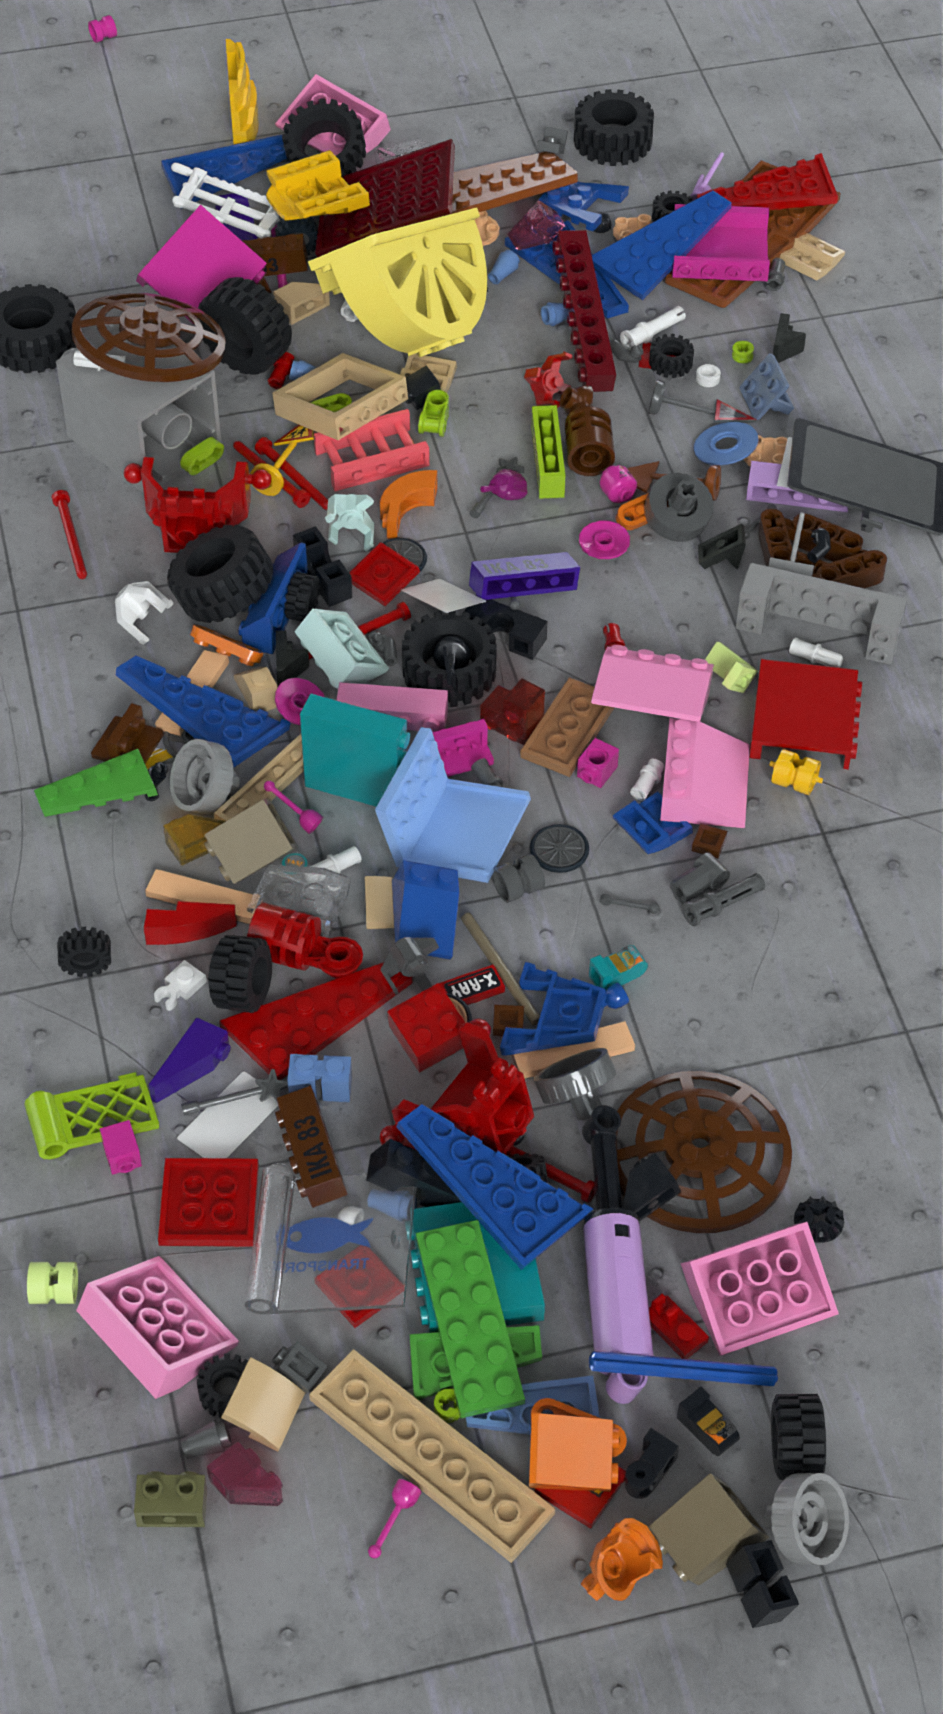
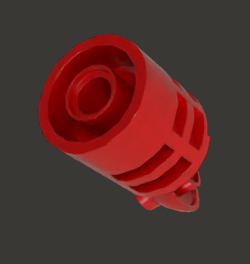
[247,902,363,979]

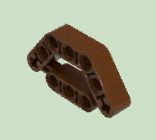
[758,509,887,589]

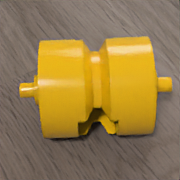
[769,749,823,796]

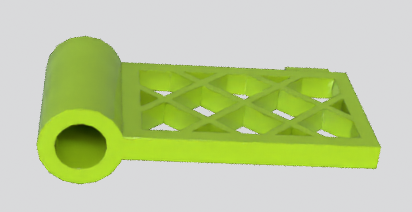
[24,1072,159,1160]

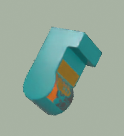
[589,945,648,989]

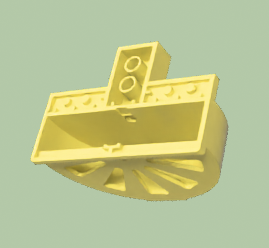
[308,208,487,358]

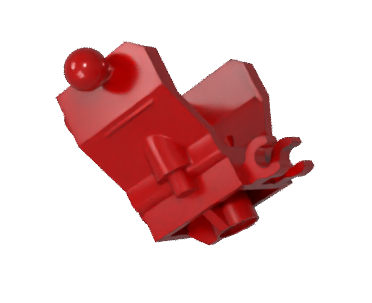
[123,457,272,553]
[379,1018,535,1154]

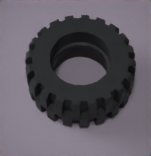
[197,277,292,375]
[0,284,76,373]
[167,525,273,623]

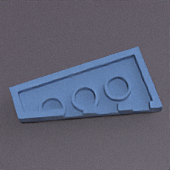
[465,1376,600,1435]

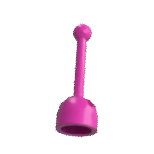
[264,781,324,834]
[368,1479,422,1559]

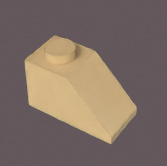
[273,282,330,325]
[234,667,278,711]

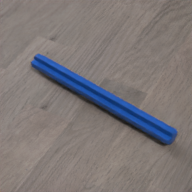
[589,1351,778,1386]

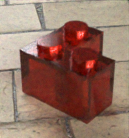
[480,678,545,745]

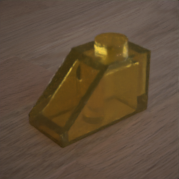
[163,814,226,866]

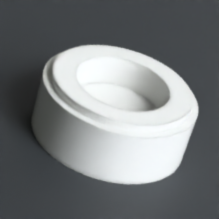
[696,364,721,387]

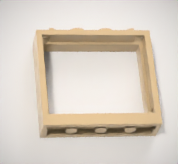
[272,353,408,440]

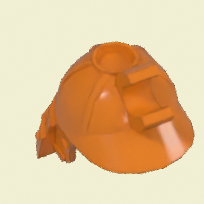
[581,1518,663,1601]

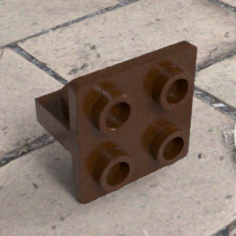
[91,703,164,764]

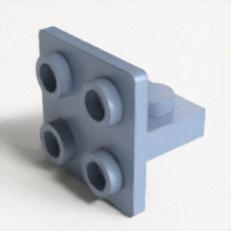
[739,353,794,420]

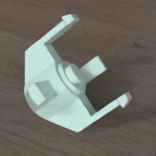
[325,494,374,552]

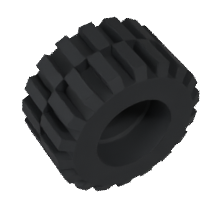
[208,935,272,1013]
[771,1394,826,1480]

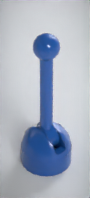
[604,983,629,1009]

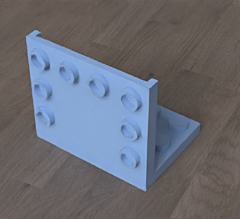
[375,727,531,883]

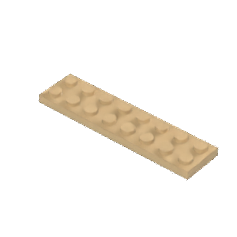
[309,1349,555,1563]

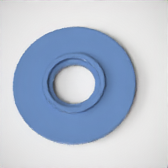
[694,422,759,465]

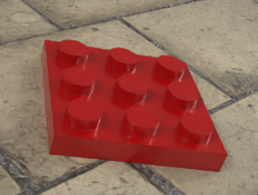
[158,1158,259,1247]

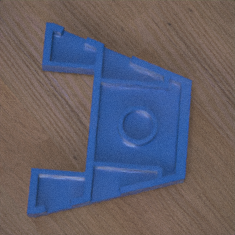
[538,182,629,231]
[500,962,607,1056]

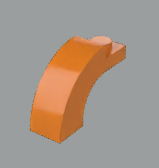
[380,470,438,539]

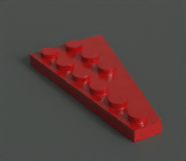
[696,153,838,210]
[219,962,413,1080]

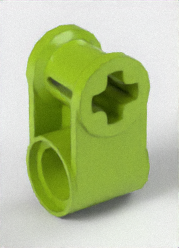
[418,390,449,437]

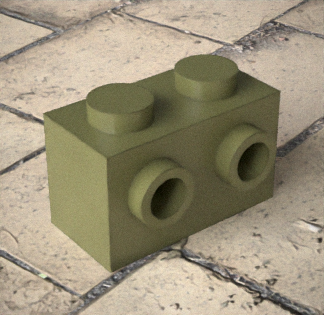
[134,1471,207,1527]

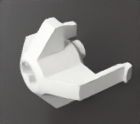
[115,581,174,645]

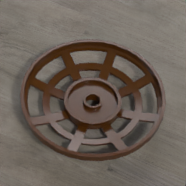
[71,293,226,382]
[616,1071,792,1234]

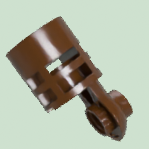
[559,385,615,476]

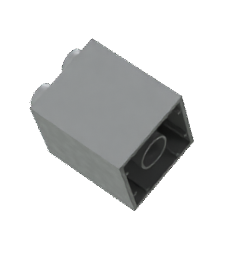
[56,324,222,494]

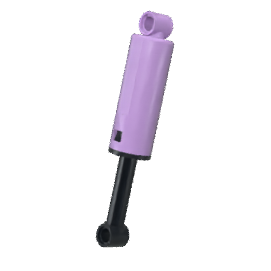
[582,1105,654,1404]

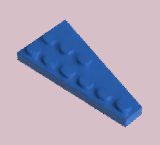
[161,135,287,209]
[592,191,732,301]
[505,220,629,319]
[116,656,291,768]
[396,1104,593,1270]

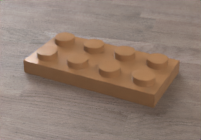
[520,677,615,777]

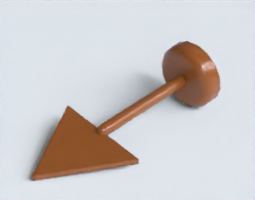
[627,461,721,501]

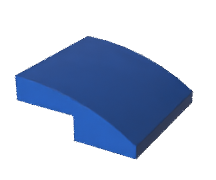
[613,791,693,854]

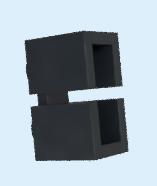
[726,1540,799,1628]

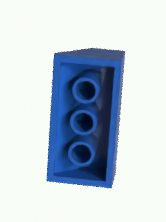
[239,543,308,654]

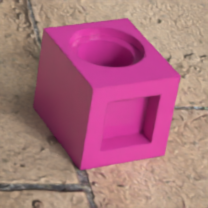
[577,738,619,788]
[99,1120,142,1175]

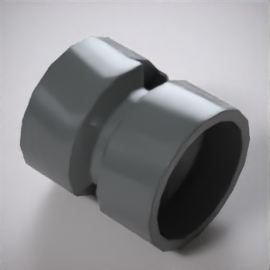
[492,854,545,903]

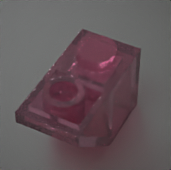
[507,200,565,250]
[207,1442,283,1506]

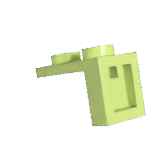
[705,642,758,693]

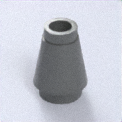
[180,1420,232,1458]

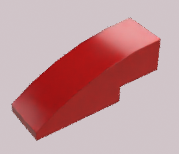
[144,901,237,945]

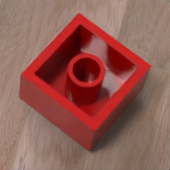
[387,983,466,1073]

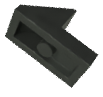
[773,313,806,363]
[698,523,746,570]
[276,630,309,687]

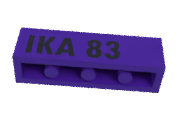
[469,552,580,600]

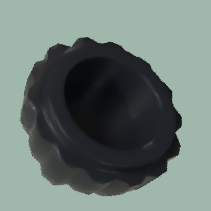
[594,213,612,233]

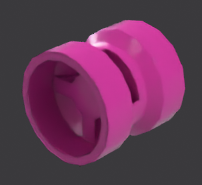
[88,15,117,43]

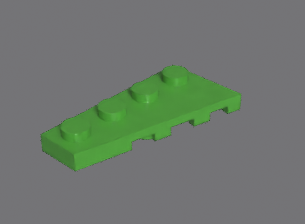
[34,749,158,817]
[410,1325,542,1400]

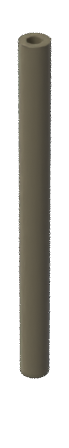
[461,913,540,1026]

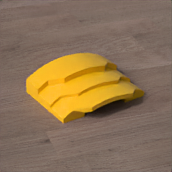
[225,39,259,145]
[266,150,370,220]

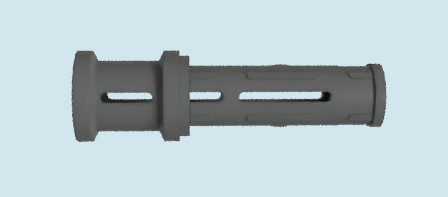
[682,873,765,926]

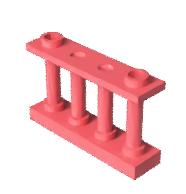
[314,409,429,491]

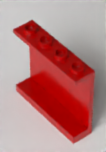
[750,659,862,770]

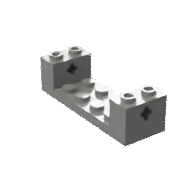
[736,563,907,665]

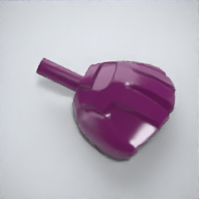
[480,469,528,500]

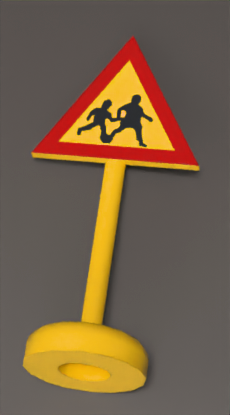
[250,425,314,496]

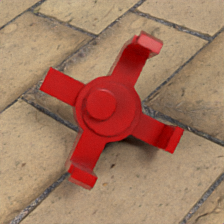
[524,351,572,408]

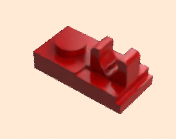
[649,1293,709,1359]

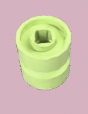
[27,1262,78,1304]

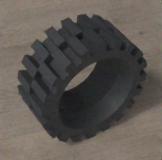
[574,89,654,166]
[282,99,366,176]
[402,610,497,707]

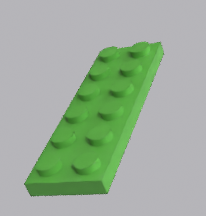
[416,1220,525,1419]

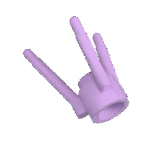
[690,152,724,200]

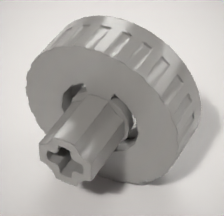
[170,739,240,815]
[763,1473,849,1565]

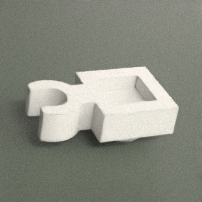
[154,960,207,1011]

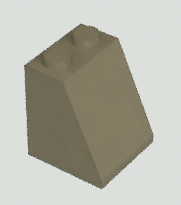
[204,799,299,884]
[648,1473,769,1585]

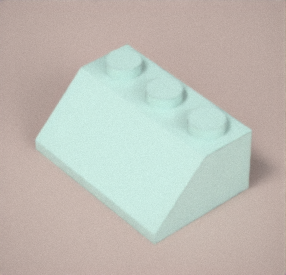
[294,609,389,689]

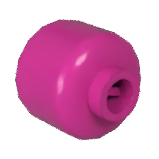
[599,465,637,503]

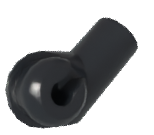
[807,528,831,563]
[145,762,168,802]

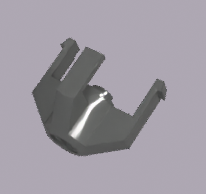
[381,937,439,995]

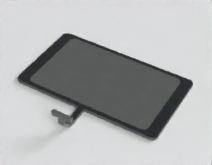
[787,418,943,535]

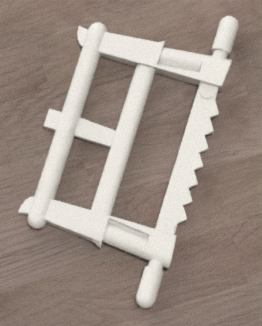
[171,163,280,239]

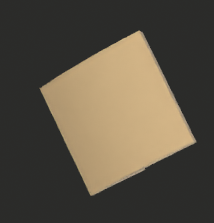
[780,233,845,280]
[400,354,457,393]
[365,876,394,929]
[221,1357,305,1452]

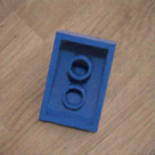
[392,860,459,960]

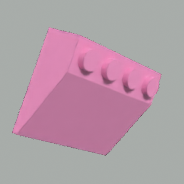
[275,74,391,156]
[591,645,714,722]
[660,718,750,828]
[680,1222,839,1356]
[76,1256,239,1399]

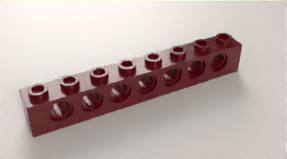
[552,230,617,392]

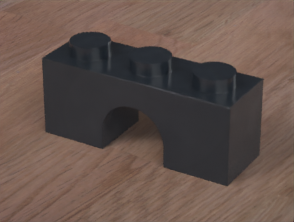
[293,526,352,607]
[464,595,548,660]
[366,1139,461,1207]

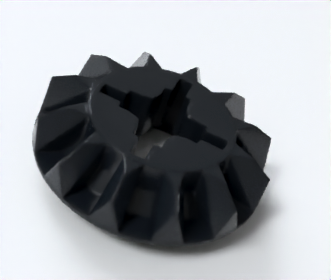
[794,1196,845,1243]

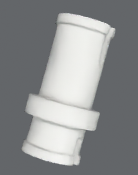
[630,758,665,801]

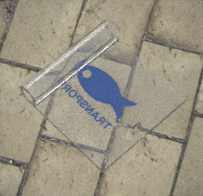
[244,1163,416,1314]

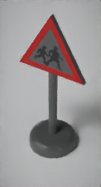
[648,379,757,423]

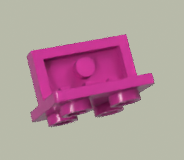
[432,719,494,777]

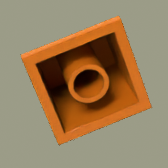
[529,1413,619,1492]

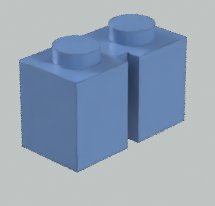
[288,1054,352,1102]

